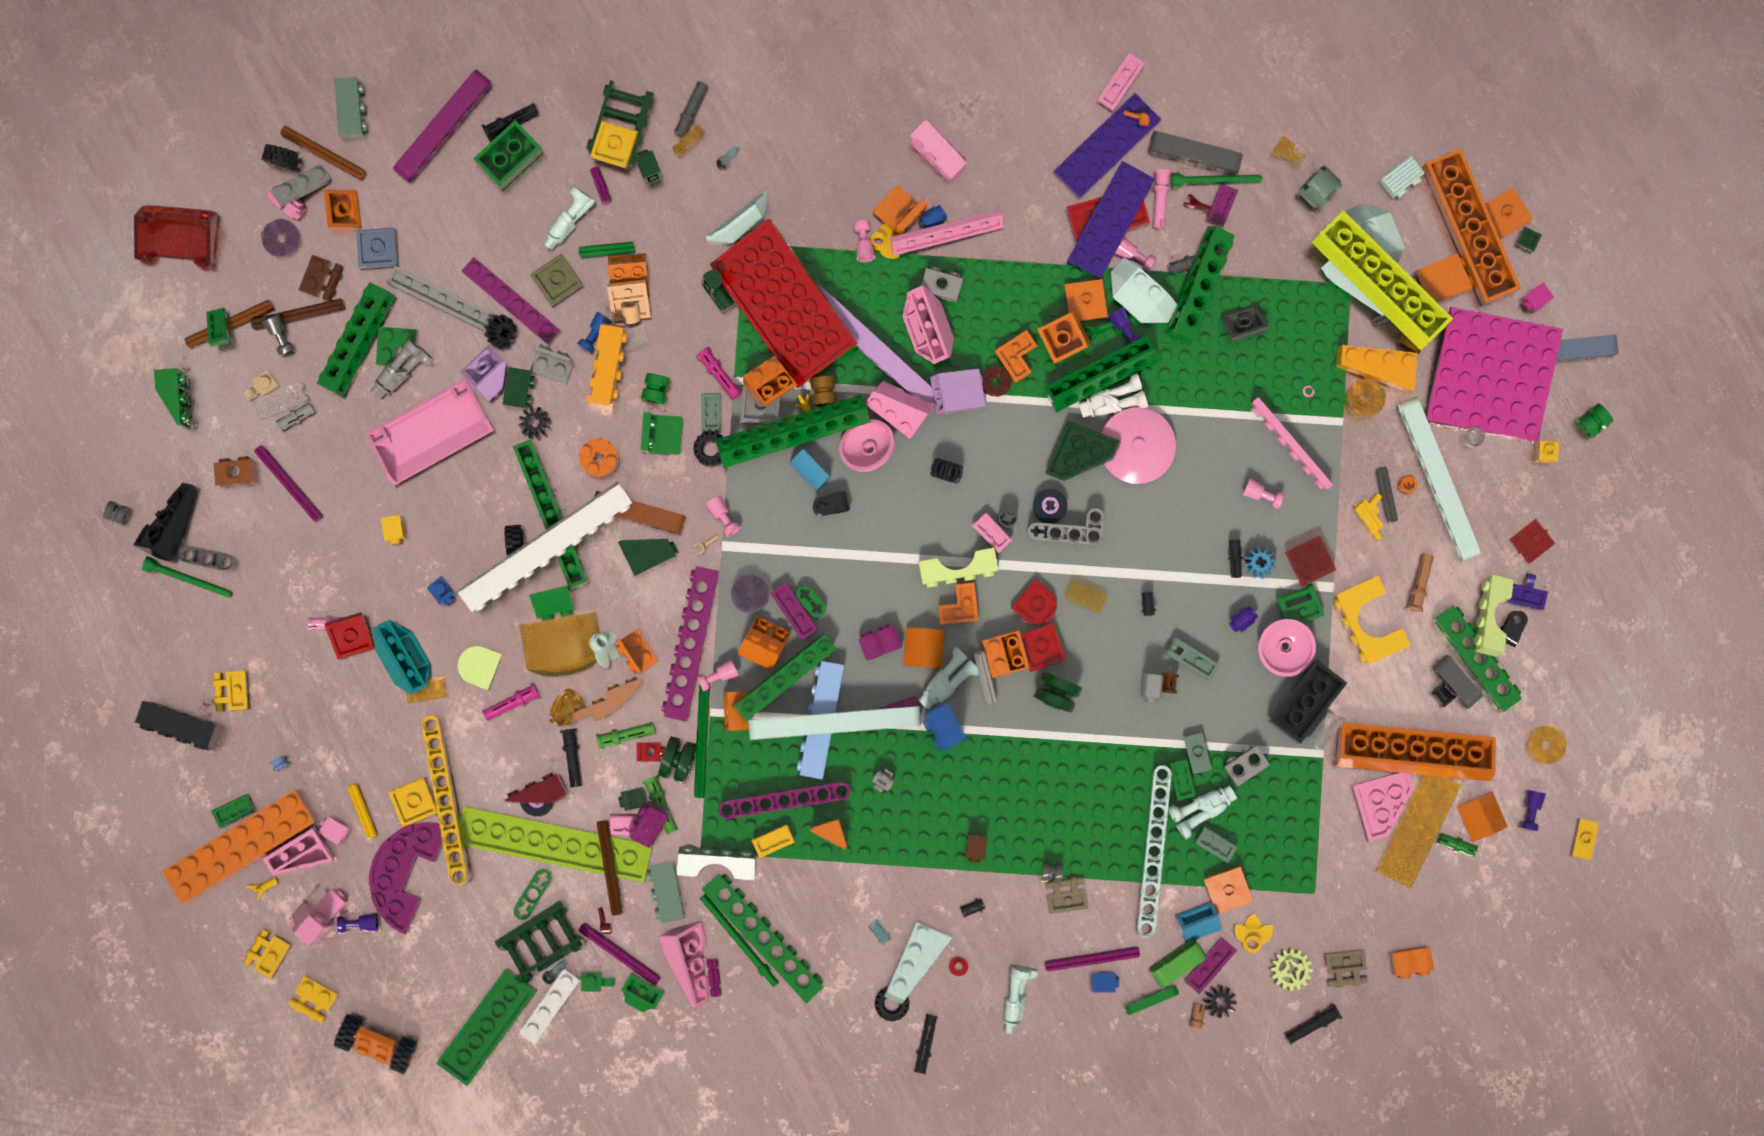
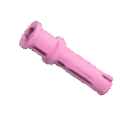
[1153,169,1172,228]

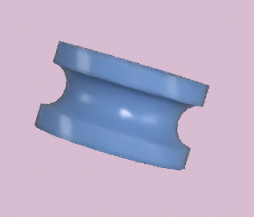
[269,755,289,772]

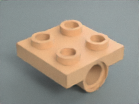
[607,280,651,324]

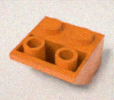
[743,356,797,407]
[738,616,791,671]
[981,631,1029,678]

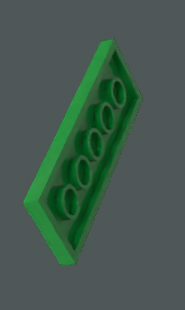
[436,969,537,1086]

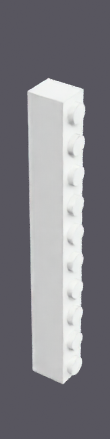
[458,481,632,612]

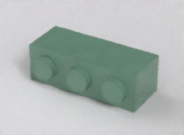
[334,77,367,139]
[647,861,685,923]

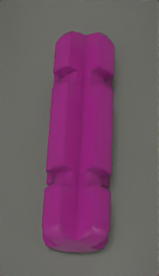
[590,166,611,203]
[707,959,721,997]

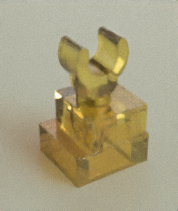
[1270,136,1306,167]

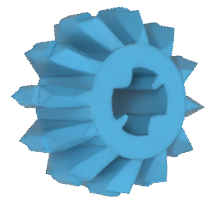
[1244,546,1277,579]

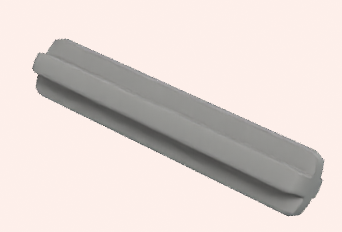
[974,650,997,704]

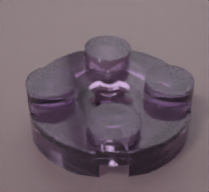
[261,218,300,257]
[731,575,770,614]

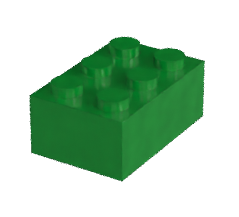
[473,120,543,190]

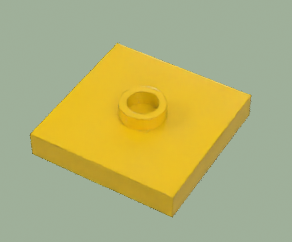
[590,121,639,169]
[388,777,437,828]

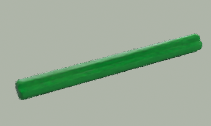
[694,685,710,798]

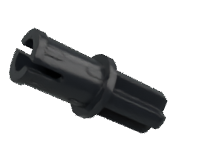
[1228,540,1243,578]

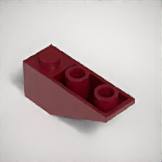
[504,772,568,804]

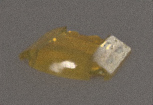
[519,612,599,677]

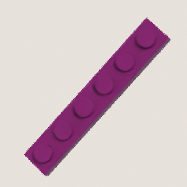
[462,257,561,345]

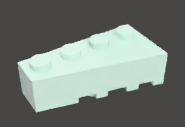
[885,922,952,1004]

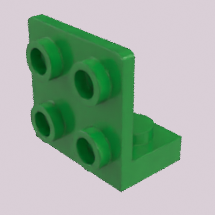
[641,412,683,455]

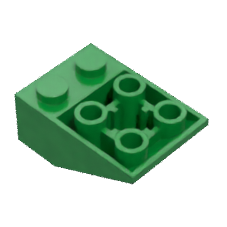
[154,368,191,430]

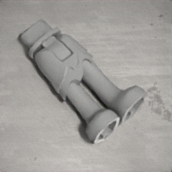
[370,338,433,399]

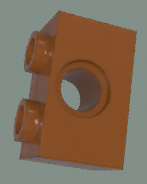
[213,456,257,487]

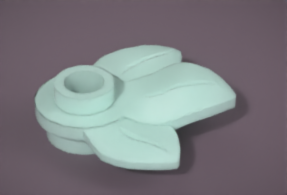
[589,631,620,668]

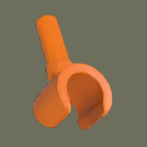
[1123,110,1149,126]

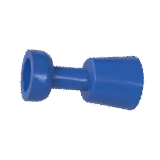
[577,311,613,353]

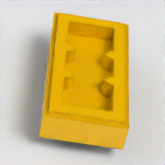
[1571,818,1599,860]
[752,825,795,858]

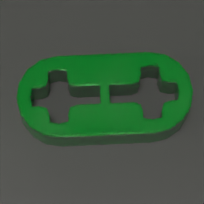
[796,585,826,618]

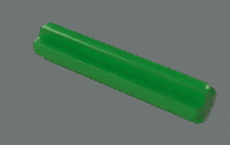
[578,241,635,257]

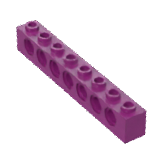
[661,566,719,722]

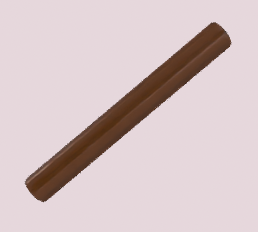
[250,298,344,329]
[597,820,622,916]

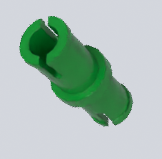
[1437,832,1478,857]

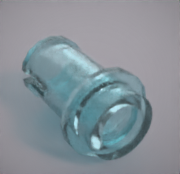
[868,920,892,945]

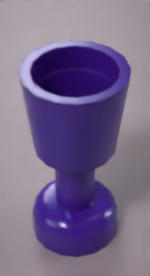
[1108,307,1142,345]
[1521,790,1546,831]
[337,913,379,934]

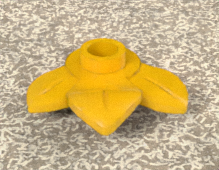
[869,224,899,259]
[1234,914,1273,953]

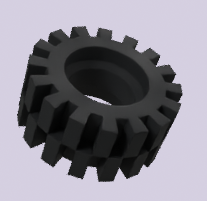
[261,144,299,169]
[693,431,723,466]
[504,524,524,556]
[875,986,910,1022]

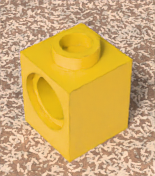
[1534,440,1559,463]
[381,515,406,545]

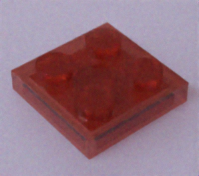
[1284,536,1336,587]

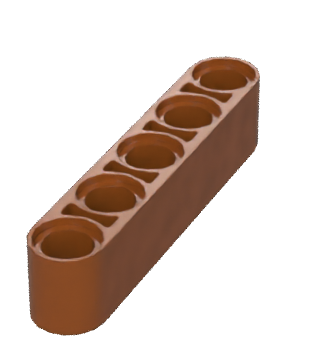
[594,491,686,535]

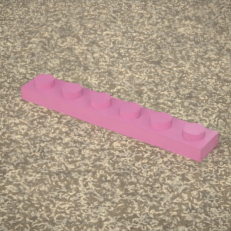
[890,210,1003,255]
[1251,397,1333,491]

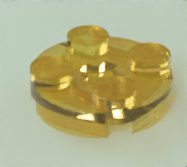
[549,688,581,726]
[1527,726,1567,764]

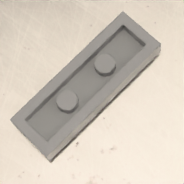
[271,164,331,207]

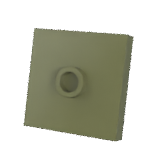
[530,253,583,306]

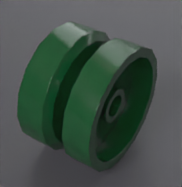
[1033,672,1082,713]
[658,736,697,784]

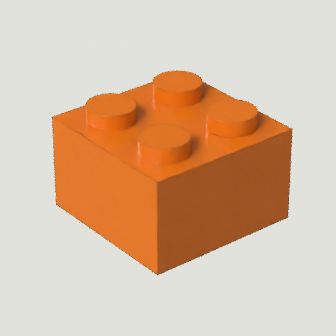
[1037,311,1092,364]

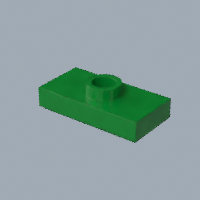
[206,308,229,347]
[1168,759,1196,801]
[211,794,255,828]

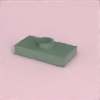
[701,393,721,432]
[1183,733,1212,775]
[1194,826,1238,863]

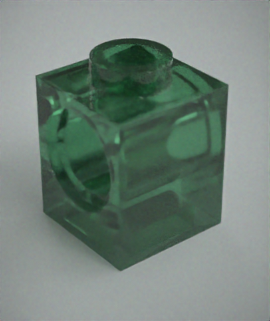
[618,787,647,811]

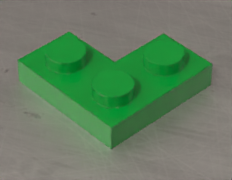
[376,327,418,366]

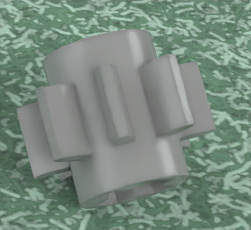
[872,769,895,793]

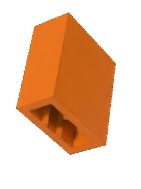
[1413,253,1474,304]

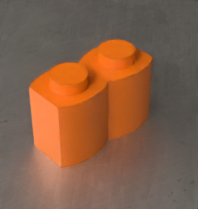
[1390,946,1434,979]

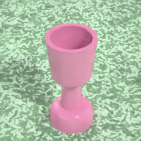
[853,220,875,262]
[1115,237,1157,272]
[1242,478,1285,510]
[705,496,741,537]
[696,659,739,692]

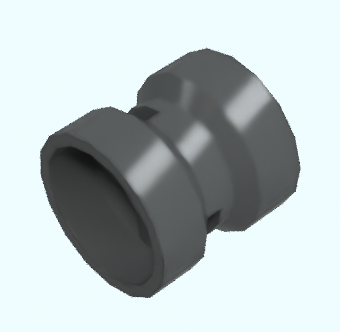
[103,501,129,525]
[998,508,1018,528]
[1042,862,1063,883]

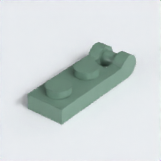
[1164,637,1220,681]

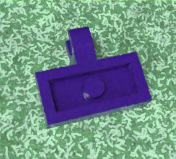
[1505,573,1548,610]

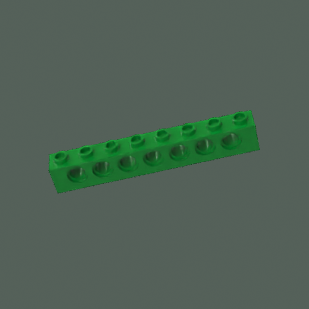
[715,394,870,468]
[513,439,589,590]
[701,873,824,1004]

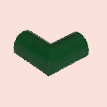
[701,270,735,314]

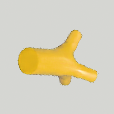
[795,394,812,412]
[246,877,278,900]

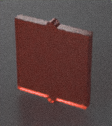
[1509,519,1556,564]

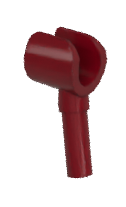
[1184,194,1211,211]
[598,907,611,934]

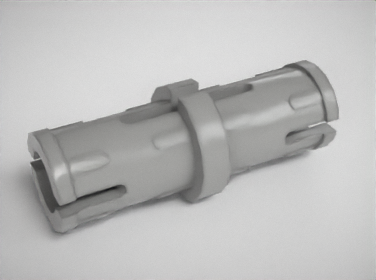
[276,402,315,431]

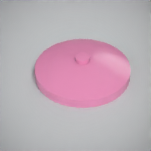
[1101,407,1176,484]

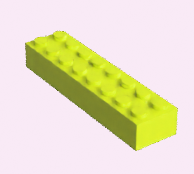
[1312,210,1453,350]

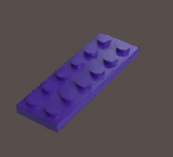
[1053,93,1162,199]
[1067,161,1155,279]

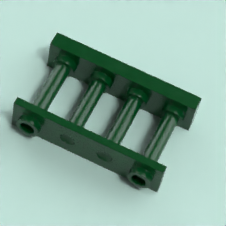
[586,80,655,168]
[494,901,587,984]

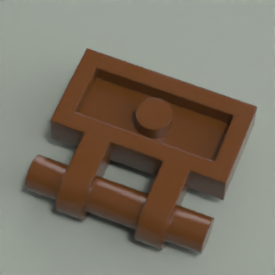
[298,255,342,301]

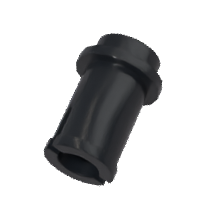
[1141,592,1156,616]
[960,898,986,918]

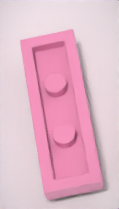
[1097,53,1145,111]

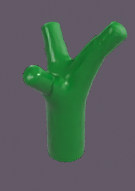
[1082,321,1113,341]

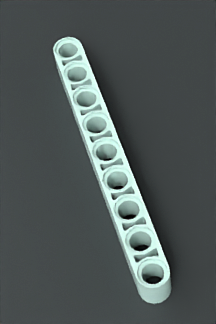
[1398,397,1480,561]
[748,706,921,740]
[1137,766,1171,938]

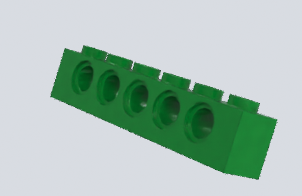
[1166,226,1235,341]
[316,282,396,397]
[1044,335,1158,413]
[1432,605,1522,713]
[731,634,836,721]

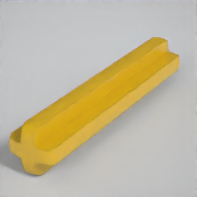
[347,784,377,839]

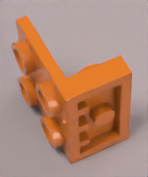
[873,185,928,235]
[608,253,650,297]
[616,629,659,674]

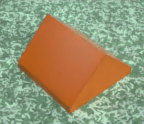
[323,189,361,232]
[903,627,945,669]
[1457,791,1508,842]
[811,819,847,849]

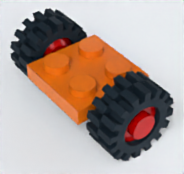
[333,1014,418,1075]

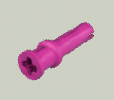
[696,347,742,400]
[482,682,541,721]

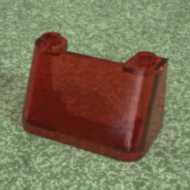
[134,205,217,268]

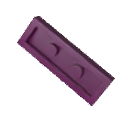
[770,582,818,641]
[1185,937,1237,994]

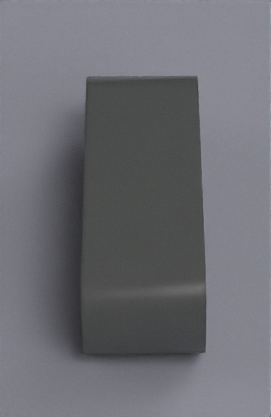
[178,546,236,572]
[1432,655,1483,709]

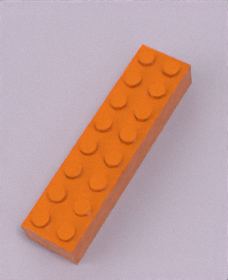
[1422,148,1521,306]
[1337,722,1496,781]
[162,789,318,904]

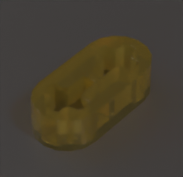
[672,125,705,156]

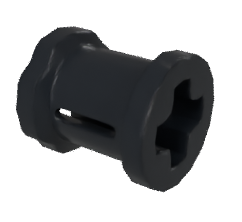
[1431,682,1456,708]

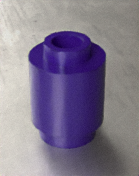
[1229,605,1258,633]

